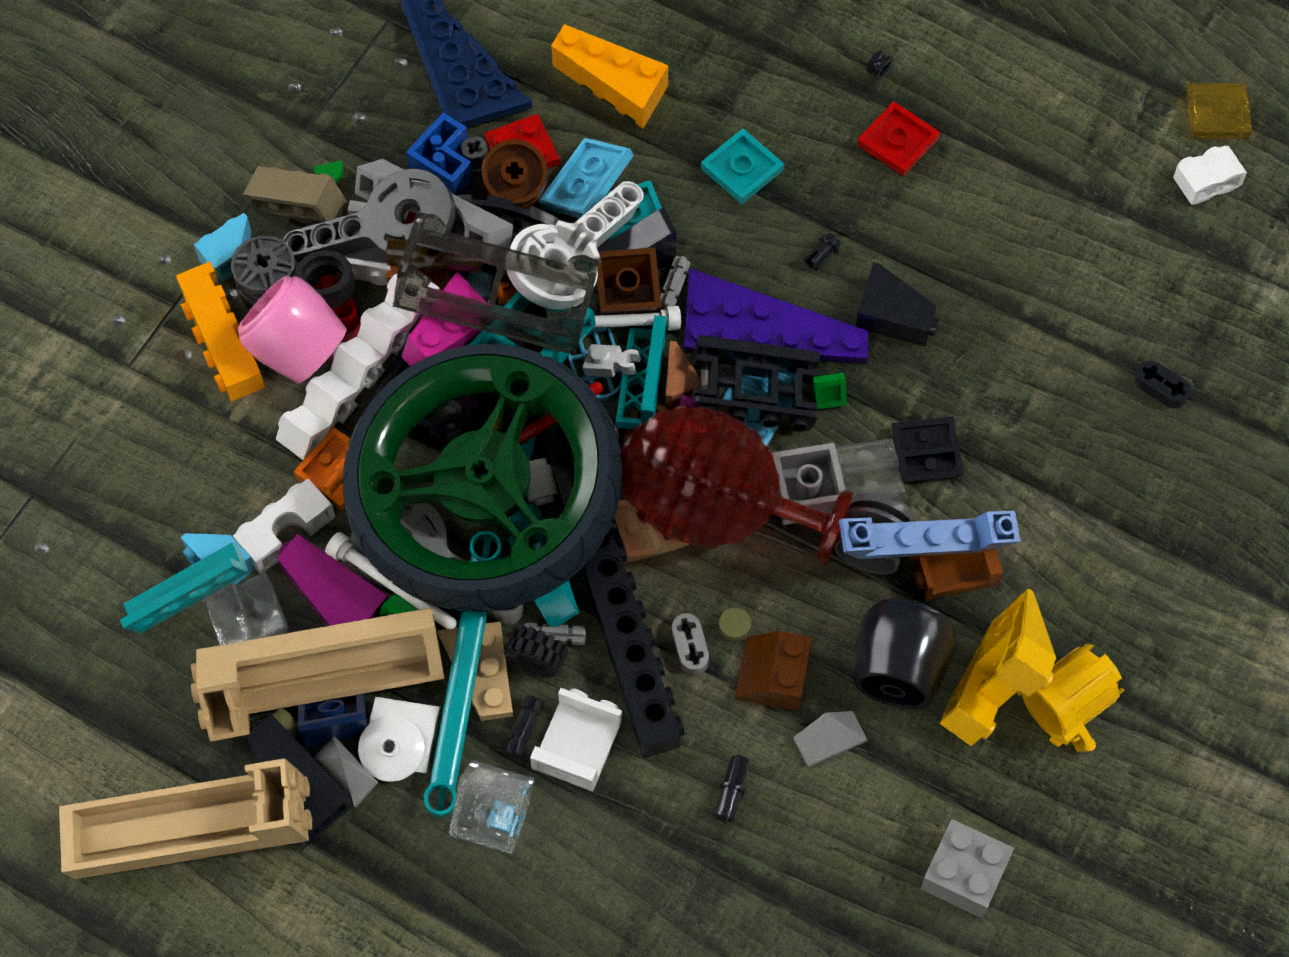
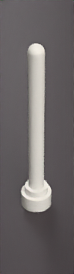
[535,306,681,331]
[325,532,457,630]

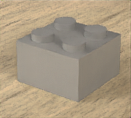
[771,443,848,525]
[920,819,1014,919]

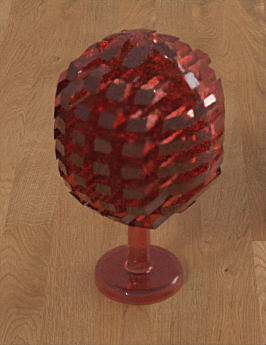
[621,406,854,565]

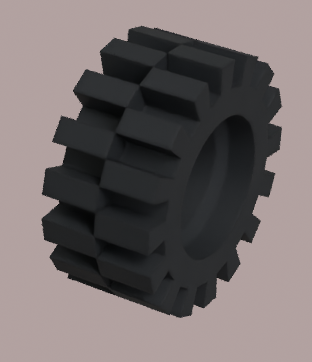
[504,626,568,678]

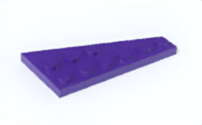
[684,268,868,364]

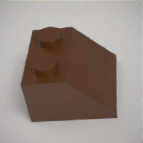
[595,247,662,315]
[735,631,812,711]

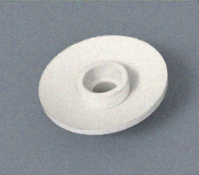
[358,715,425,782]

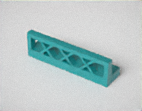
[616,315,667,431]
[120,543,249,634]

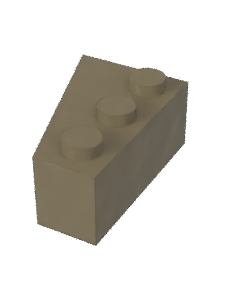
[243,166,349,237]

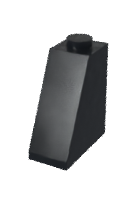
[598,208,676,269]
[856,262,940,346]

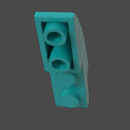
[508,503,579,627]

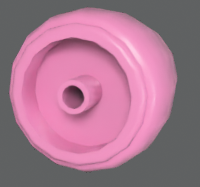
[238,276,347,384]

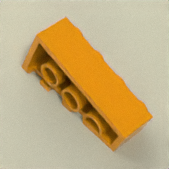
[551,24,668,129]
[176,261,265,402]

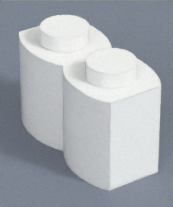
[1173,146,1247,205]

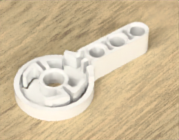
[505,181,644,310]

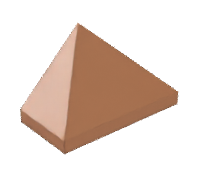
[666,341,701,410]

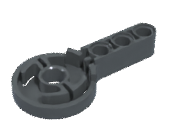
[283,169,456,264]

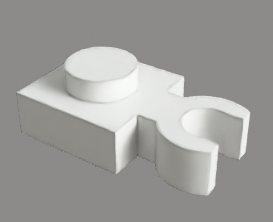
[582,344,641,377]

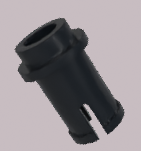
[803,233,841,271]

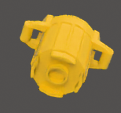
[1016,644,1124,753]

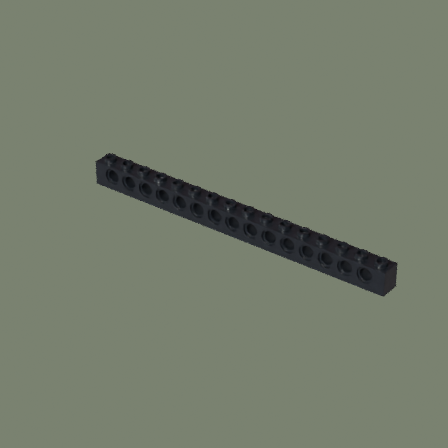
[500,302,685,758]

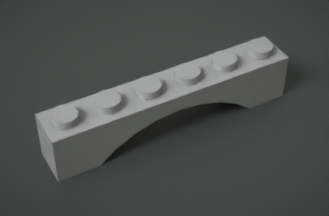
[355,159,513,261]

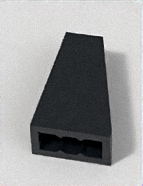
[246,714,353,851]

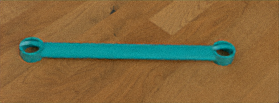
[424,531,502,818]

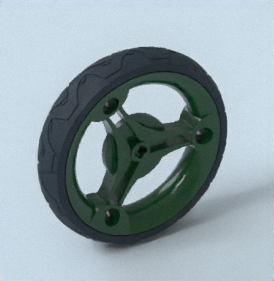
[343,344,623,612]

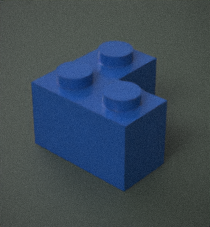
[406,112,474,196]

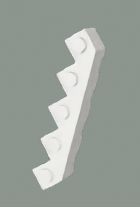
[276,268,439,460]

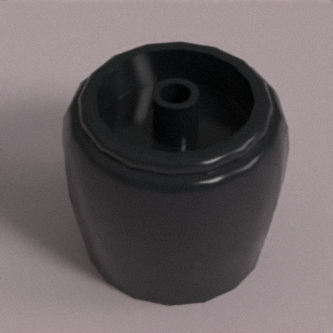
[854,598,955,709]

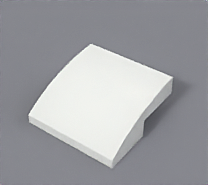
[369,697,441,773]

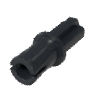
[713,755,750,822]

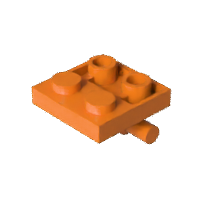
[293,427,350,511]

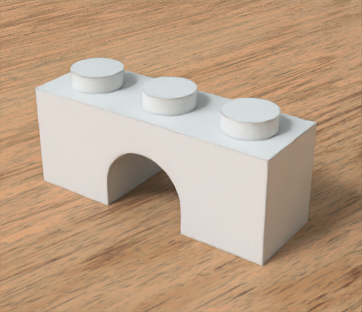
[233,479,335,575]

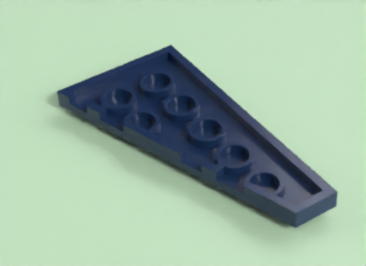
[399,0,532,128]

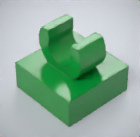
[813,373,847,409]

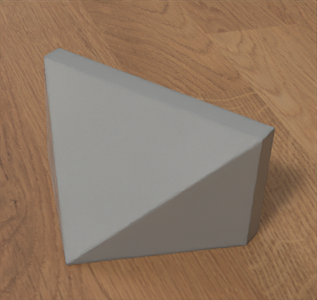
[793,711,867,767]
[313,737,379,807]

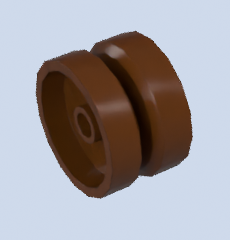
[481,139,547,210]

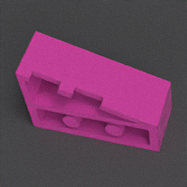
[401,272,497,367]

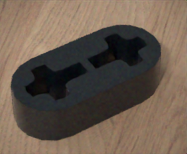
[1134,361,1191,408]

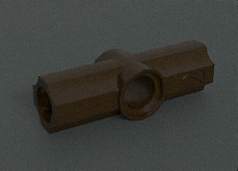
[386,235,483,276]

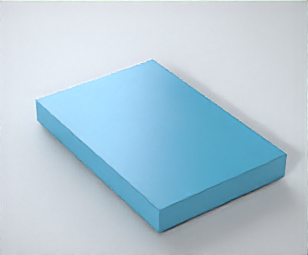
[538,138,634,219]

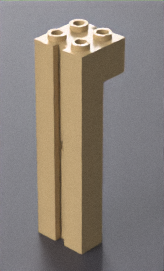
[191,608,444,741]
[59,758,312,879]

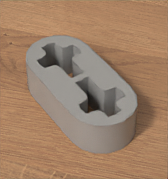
[672,613,709,675]

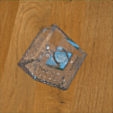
[448,760,535,854]

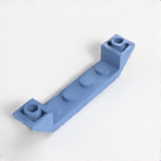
[839,511,1021,559]

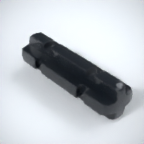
[504,695,542,759]

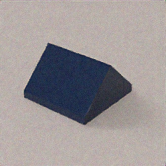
[298,693,369,747]

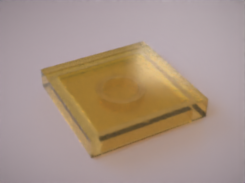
[1186,83,1252,138]

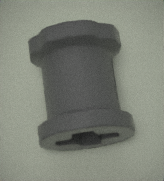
[461,136,487,175]

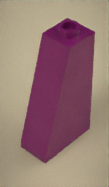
[277,534,388,627]

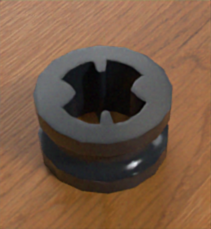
[866,50,894,80]

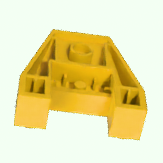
[940,588,1056,746]

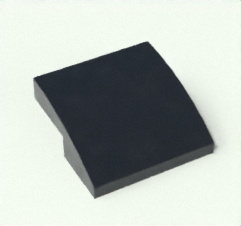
[891,416,964,483]

